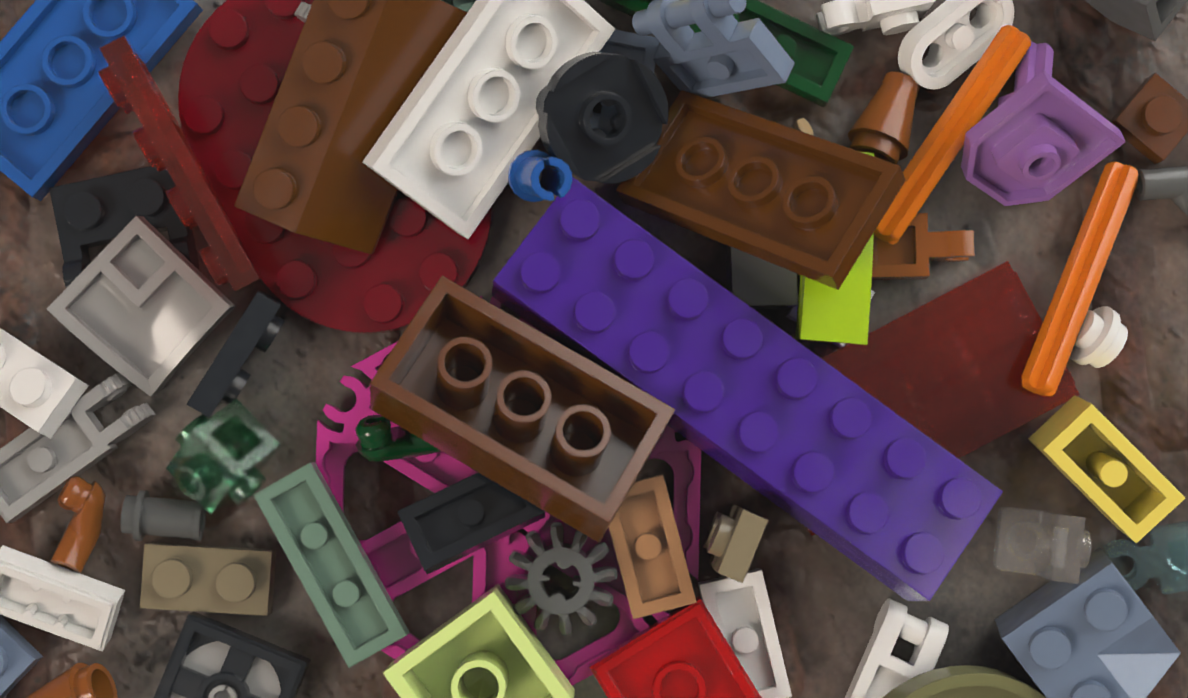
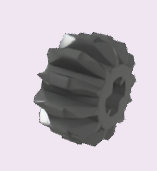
[505,522,617,636]

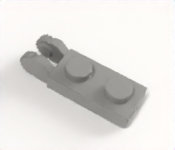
[0,373,156,523]

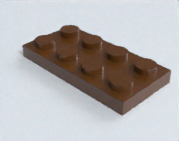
[616,90,905,290]

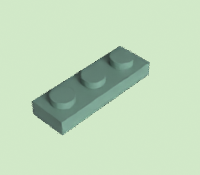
[253,462,409,668]

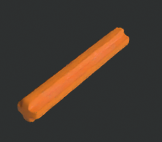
[874,25,1031,245]
[1021,162,1139,397]

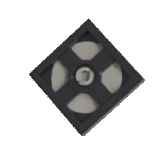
[154,612,311,698]

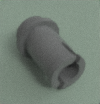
[121,490,207,541]

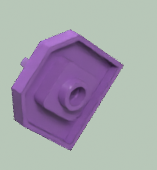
[961,42,1126,206]

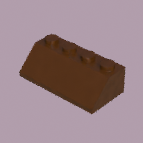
[234,0,468,254]

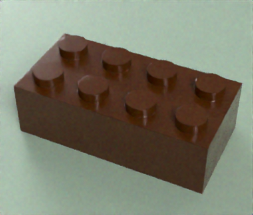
[370,276,675,543]

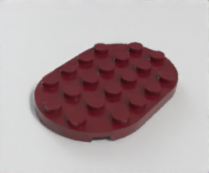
[178,0,493,334]

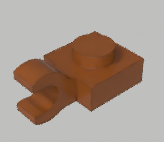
[872,213,975,280]

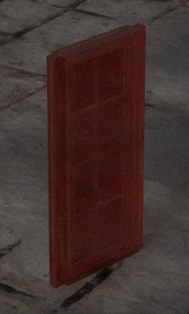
[806,261,1080,536]

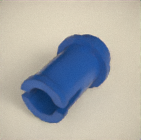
[508,150,573,202]

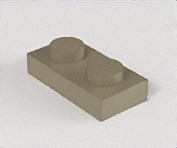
[703,503,768,583]
[140,542,277,616]

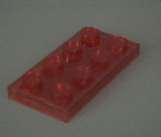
[98,36,263,292]

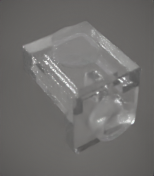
[993,507,1092,584]

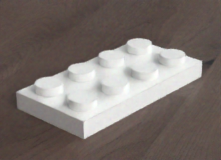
[362,0,615,239]

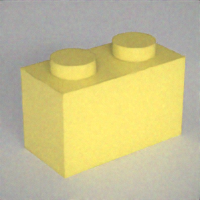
[1028,395,1185,544]

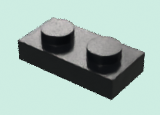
[397,472,546,575]

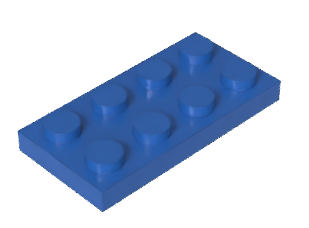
[0,0,203,201]

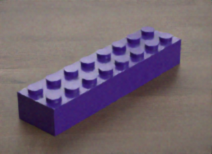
[492,177,1003,601]

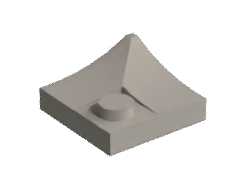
[47,216,236,397]

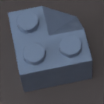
[995,547,1181,698]

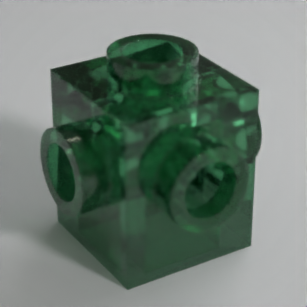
[166,398,281,515]

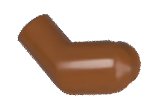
[50,476,106,574]

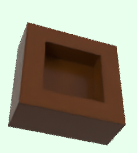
[1110,73,1188,164]

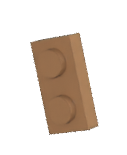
[609,474,697,619]

